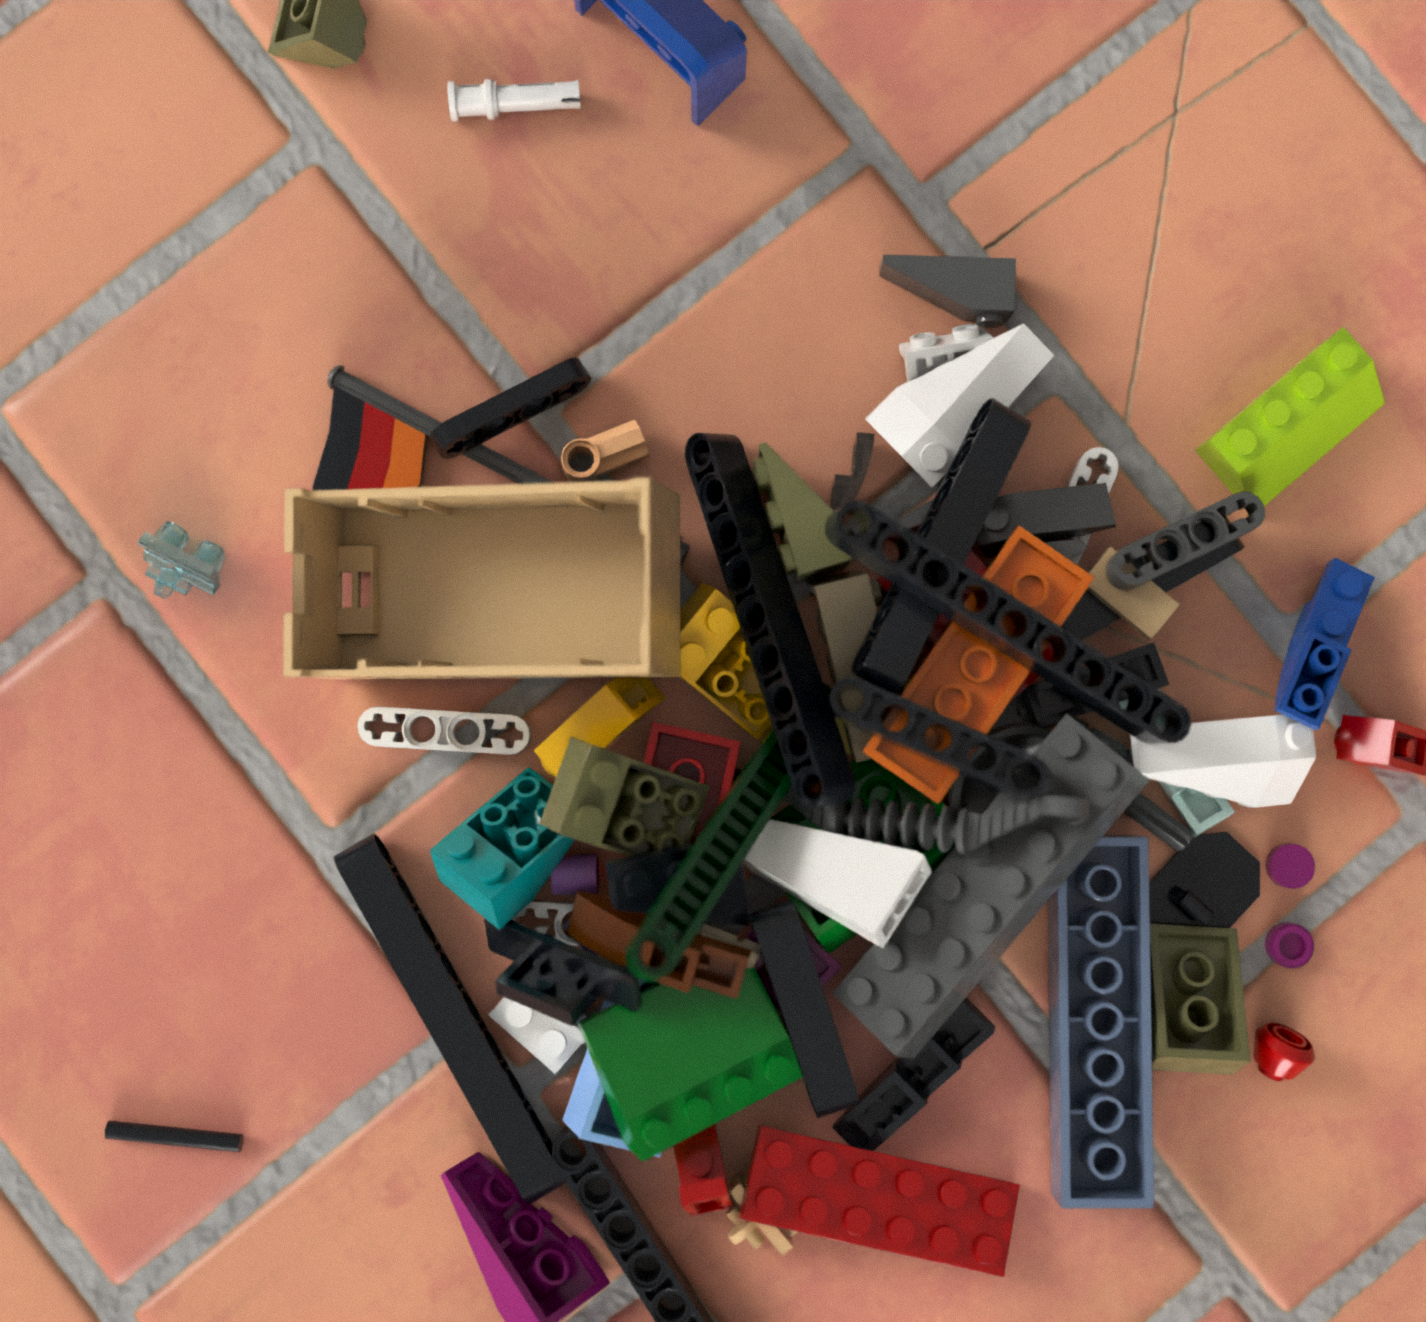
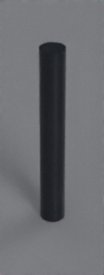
[105,1120,244,1152]

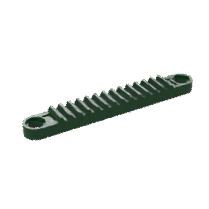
[625,683,836,981]

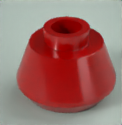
[1253,1022,1315,1082]

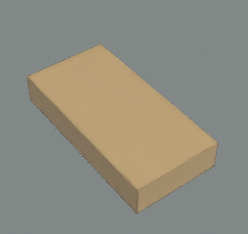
[1087,547,1180,640]

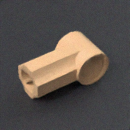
[561,420,649,482]

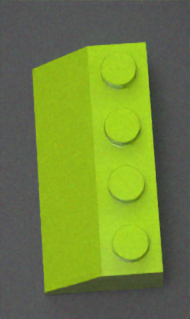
[1195,327,1385,506]

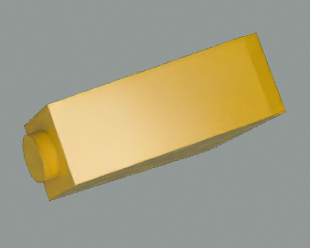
[533,677,666,777]

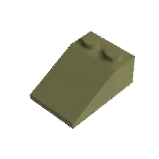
[1150,924,1250,1075]

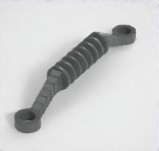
[733,769,1090,855]

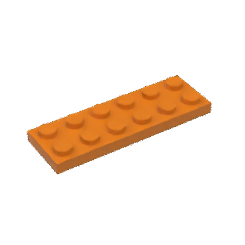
[861,525,1095,804]

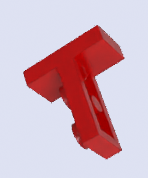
[673,1123,734,1217]

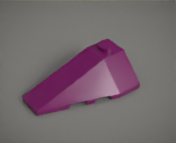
[441,1152,611,1322]

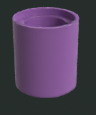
[551,854,599,895]

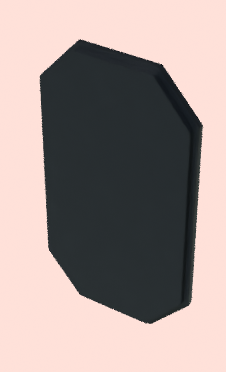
[1149,832,1260,928]

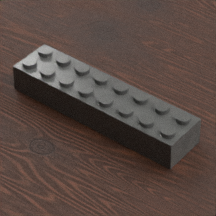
[832,713,1150,1058]

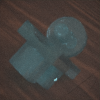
[138,521,225,599]

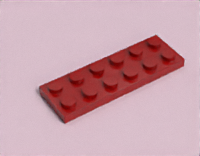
[739,1125,1020,1277]

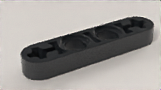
[430,358,591,459]

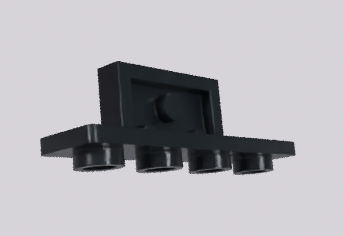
[484,919,642,1026]

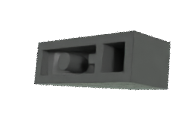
[879,255,1016,328]
[977,483,1116,558]

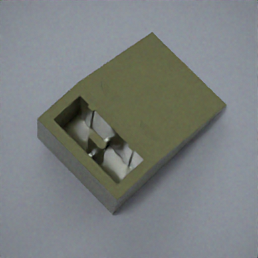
[752,443,851,584]
[539,737,710,856]

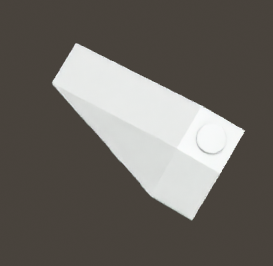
[865,323,1054,487]
[1130,715,1316,808]

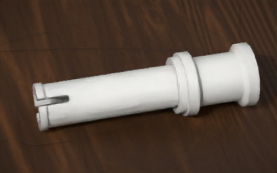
[447,79,581,122]

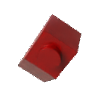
[1334,715,1426,776]

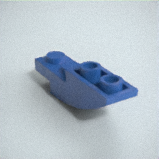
[1275,558,1375,731]

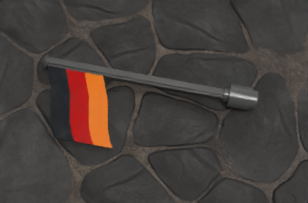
[312,365,690,567]

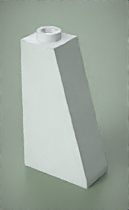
[743,819,932,948]

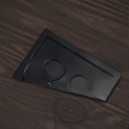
[606,842,749,926]

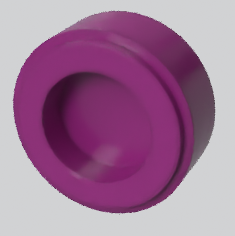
[1266,843,1315,889]
[1265,922,1314,968]

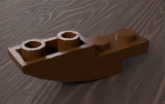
[567,890,751,999]

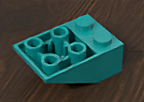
[430,767,575,930]

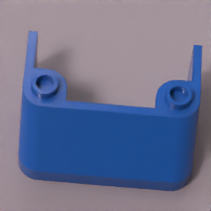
[574,0,747,126]

